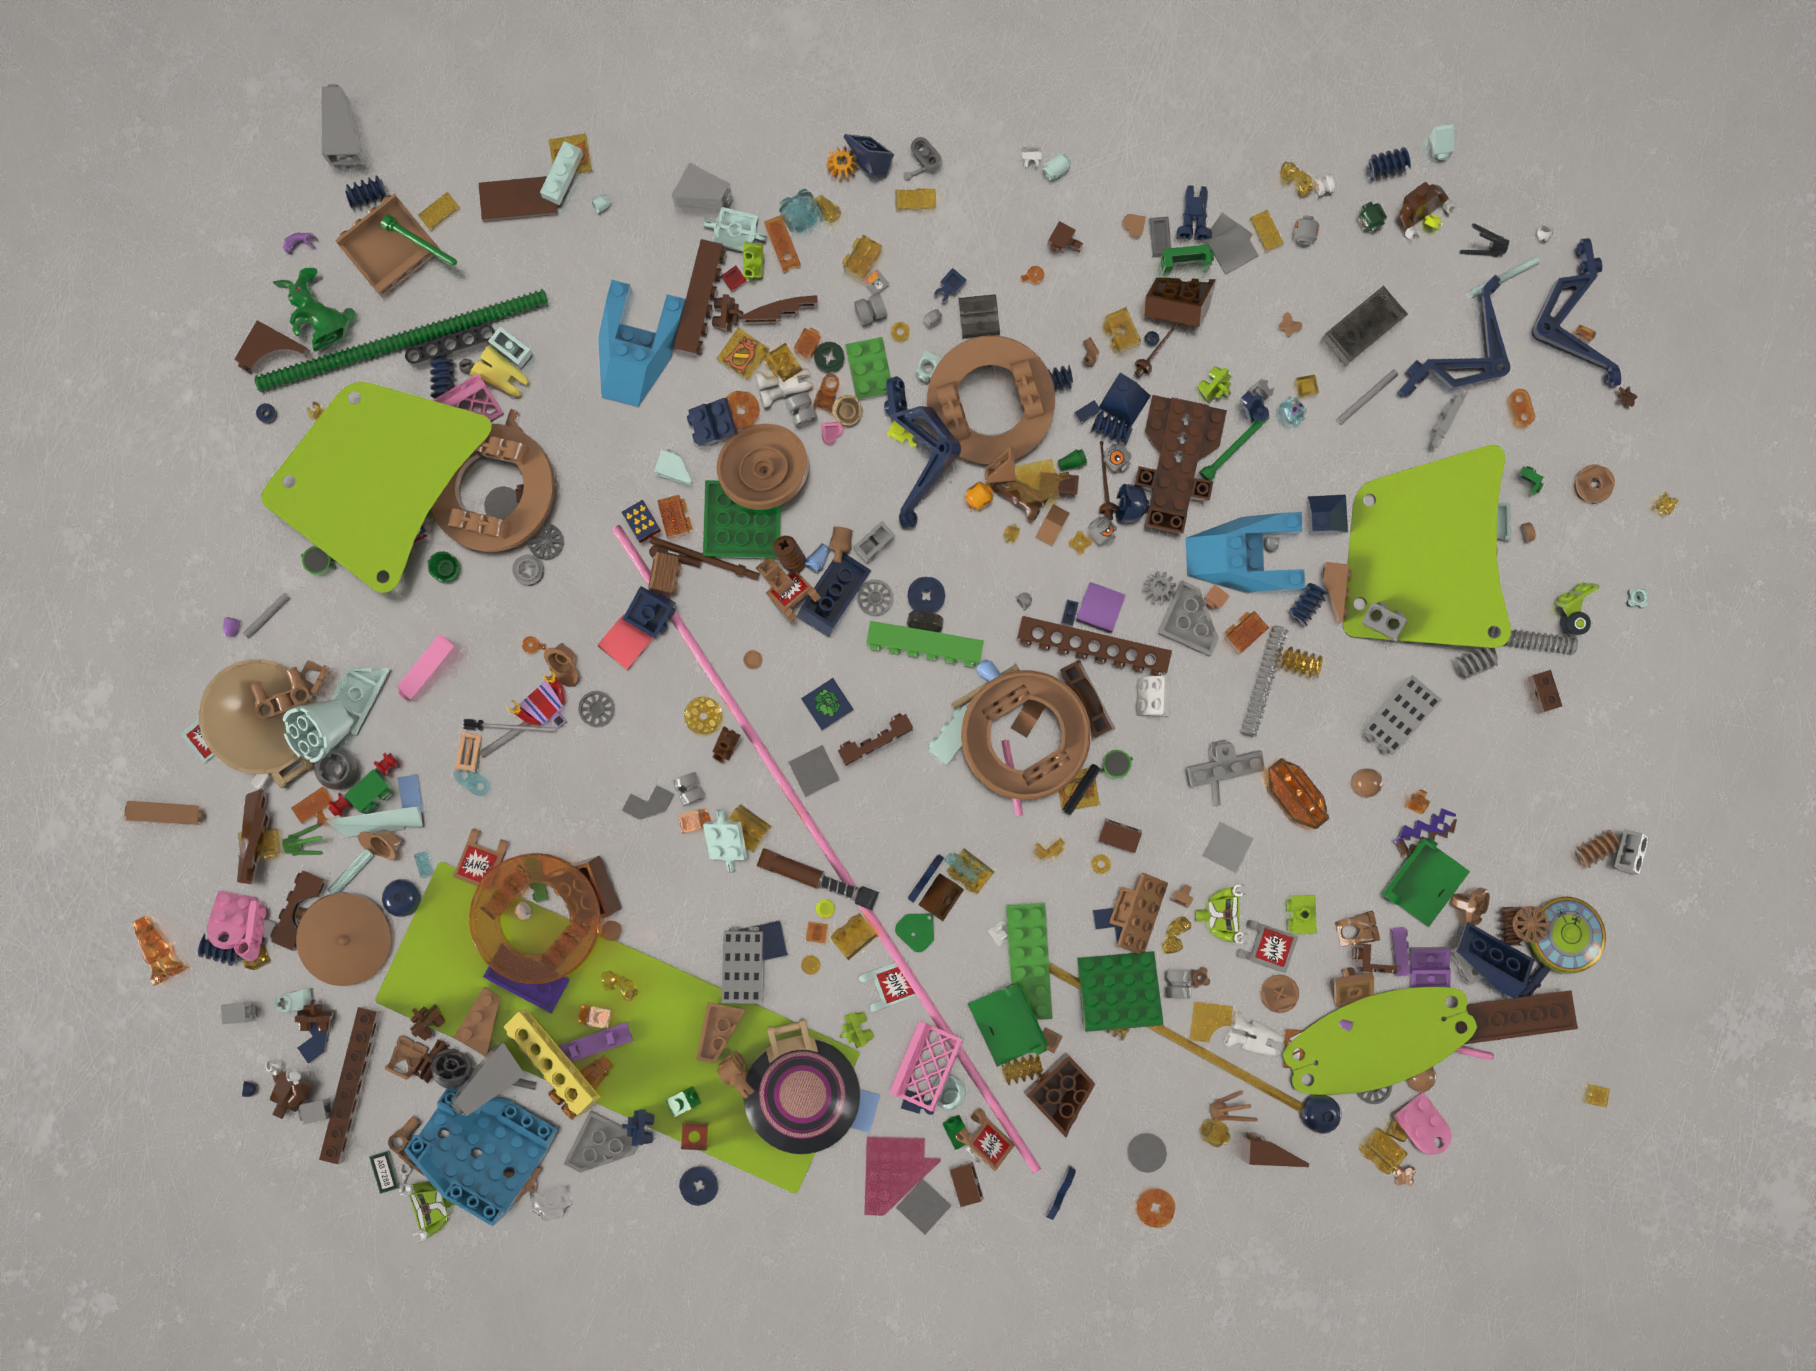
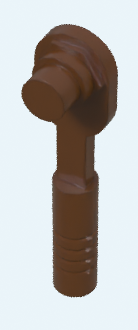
[649,545,702,568]

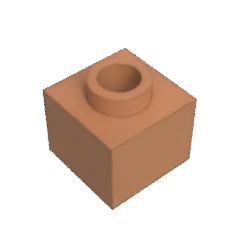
[1204,584,1230,610]

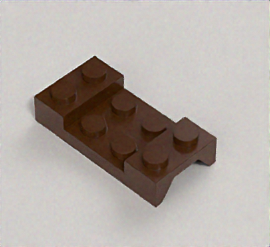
[838,713,913,766]

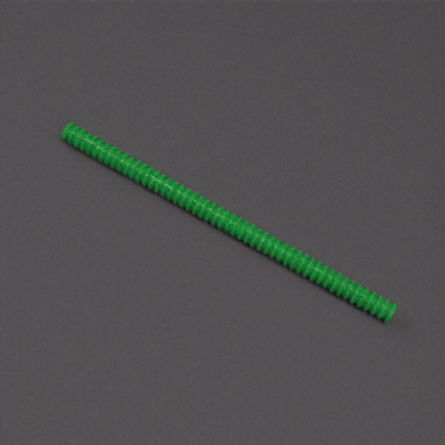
[254,289,548,392]

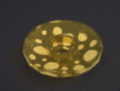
[684,696,722,735]

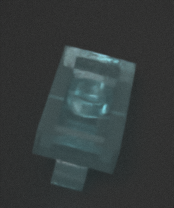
[944,853,983,884]

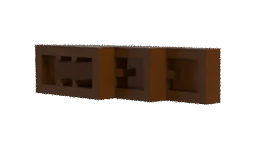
[742,295,818,323]

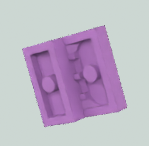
[1076,582,1126,633]
[1410,947,1451,988]

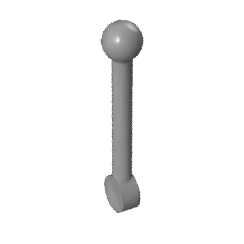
[904,160,936,180]

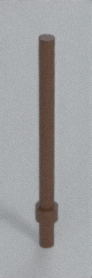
[650,536,760,580]

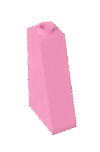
[397,634,459,701]

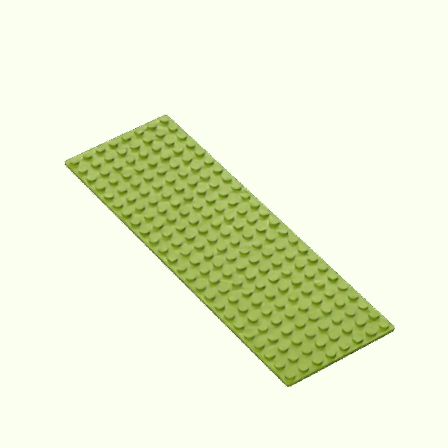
[375,862,860,1194]

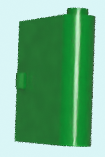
[1382,837,1470,927]
[968,982,1048,1067]

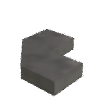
[622,785,674,819]

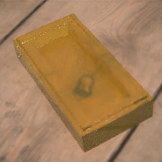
[418,192,460,231]
[1250,210,1284,252]

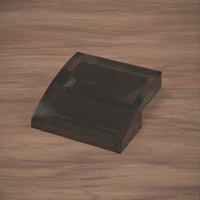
[958,294,1000,339]

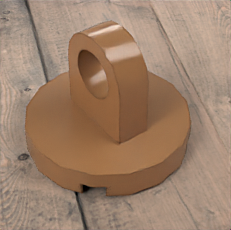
[1452,887,1490,926]

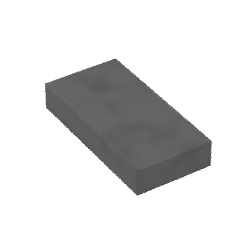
[1149,217,1171,257]

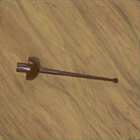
[1134,322,1179,378]
[1099,441,1118,521]

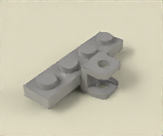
[1187,739,1265,787]

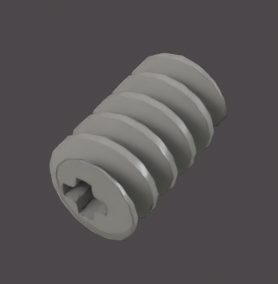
[1455,647,1498,678]

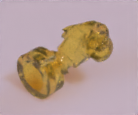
[1280,161,1314,196]
[1163,916,1191,954]
[602,970,638,1001]

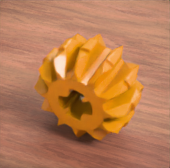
[826,146,858,179]

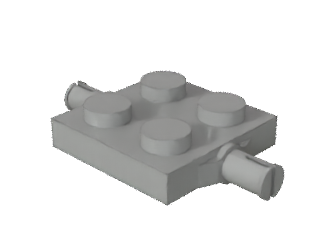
[1431,388,1468,448]

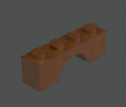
[1060,660,1115,738]
[270,870,327,951]

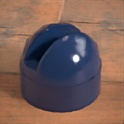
[1144,331,1160,347]
[242,1081,256,1097]

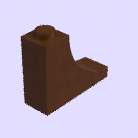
[234,320,310,372]

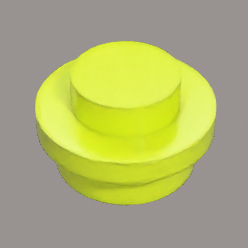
[1425,214,1443,229]
[816,899,835,918]

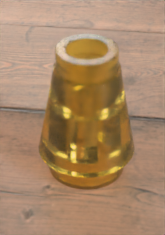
[814,195,841,223]

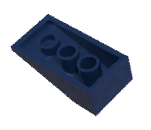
[797,552,871,637]
[1456,922,1535,999]

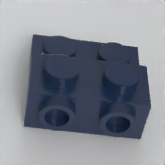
[687,398,738,447]
[623,586,677,638]

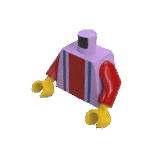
[506,668,566,728]

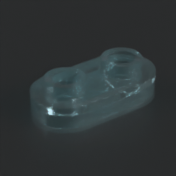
[454,769,490,796]

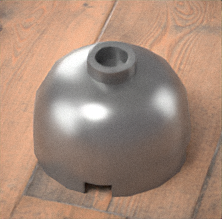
[431,1049,471,1089]

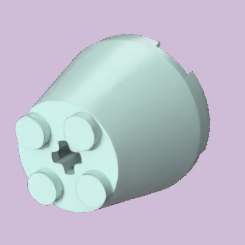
[283,699,353,762]

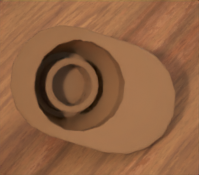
[544,643,578,686]
[358,829,402,860]

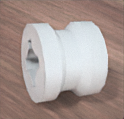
[1315,174,1335,196]

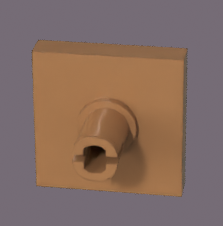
[1334,967,1374,1007]

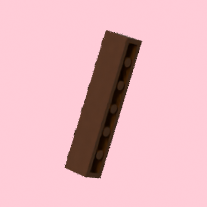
[673,239,726,357]

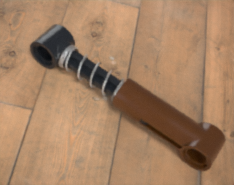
[756,848,879,911]

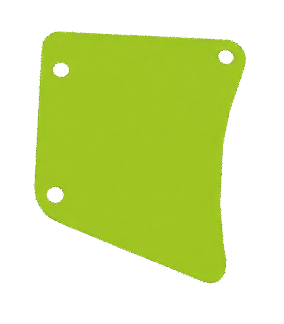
[261,382,492,593]
[1343,445,1511,648]

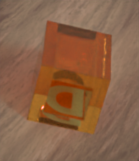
[794,328,822,360]

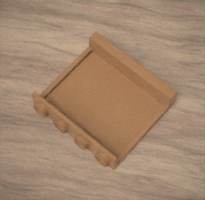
[335,193,439,297]

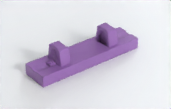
[558,1022,633,1062]

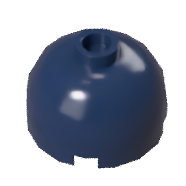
[1116,484,1149,522]
[382,879,421,917]
[1302,1095,1342,1134]

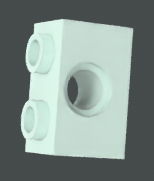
[488,327,533,368]

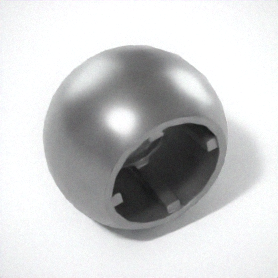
[314,748,357,790]

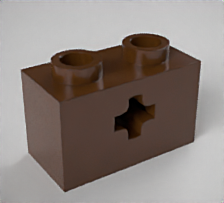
[1528,670,1563,713]

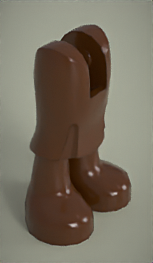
[992,478,1051,523]

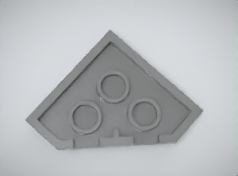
[1158,580,1219,656]
[564,1111,638,1173]

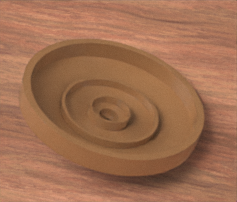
[717,424,809,510]
[296,892,391,986]

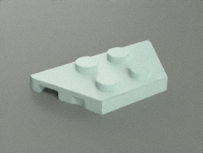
[330,668,391,735]

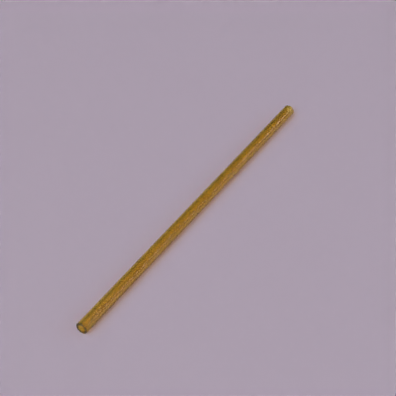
[1049,962,1305,1113]

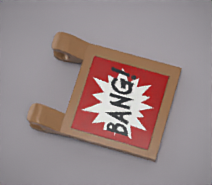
[766,572,821,622]
[453,828,509,890]
[956,1108,1015,1171]

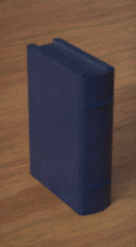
[740,920,787,960]

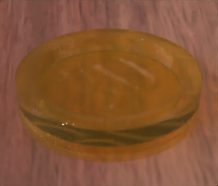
[801,955,820,975]

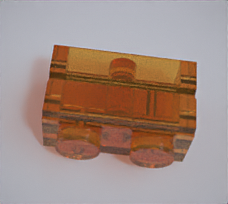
[657,495,692,539]
[1224,611,1269,655]

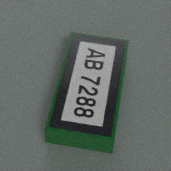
[369,1150,399,1194]

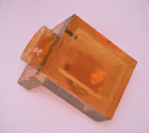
[678,808,710,833]

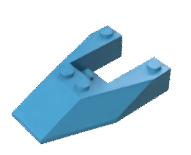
[598,280,685,407]
[1186,512,1305,593]

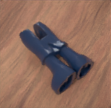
[1176,185,1212,240]

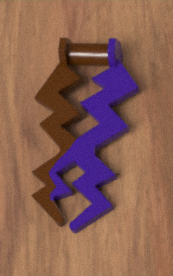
[1394,808,1457,857]

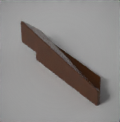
[237,789,270,885]

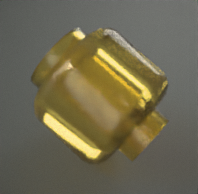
[1200,1119,1230,1147]

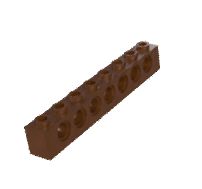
[1017,616,1172,676]
[319,1007,381,1164]

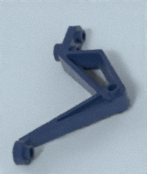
[1533,238,1621,386]
[1398,274,1510,396]
[884,376,961,529]

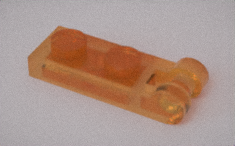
[764,215,801,272]

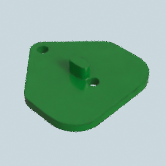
[895,913,934,952]

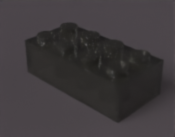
[1322,285,1408,366]

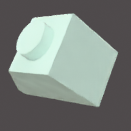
[1428,124,1454,160]
[654,449,692,486]

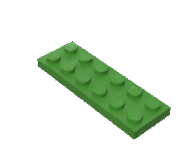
[1006,903,1053,1020]

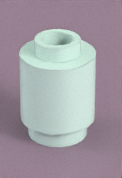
[1042,153,1071,180]

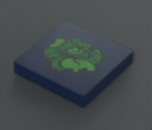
[801,678,854,731]

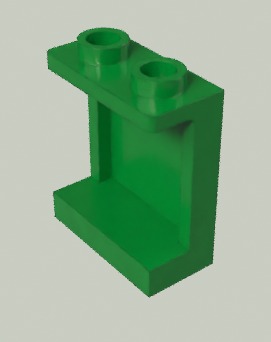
[1160,244,1214,276]

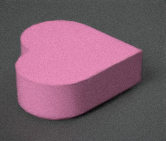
[821,422,844,445]

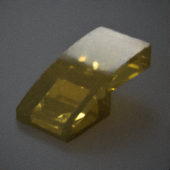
[895,188,936,210]

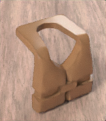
[300,660,329,694]
[1335,910,1380,947]
[385,1035,428,1080]

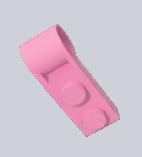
[234,900,267,962]

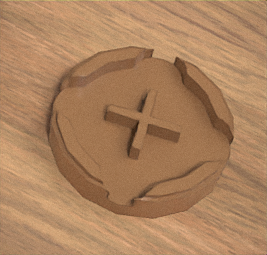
[1260,974,1299,1013]

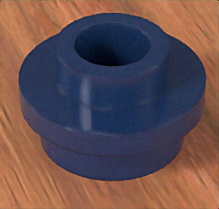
[256,403,276,423]

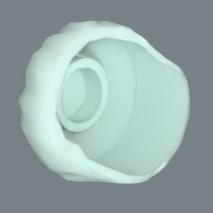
[934,1076,966,1110]

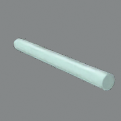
[1469,256,1540,297]

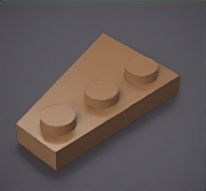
[453,987,501,1056]
[696,1002,746,1063]

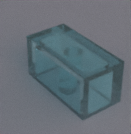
[414,851,433,878]

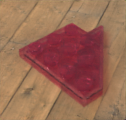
[864,1136,941,1216]

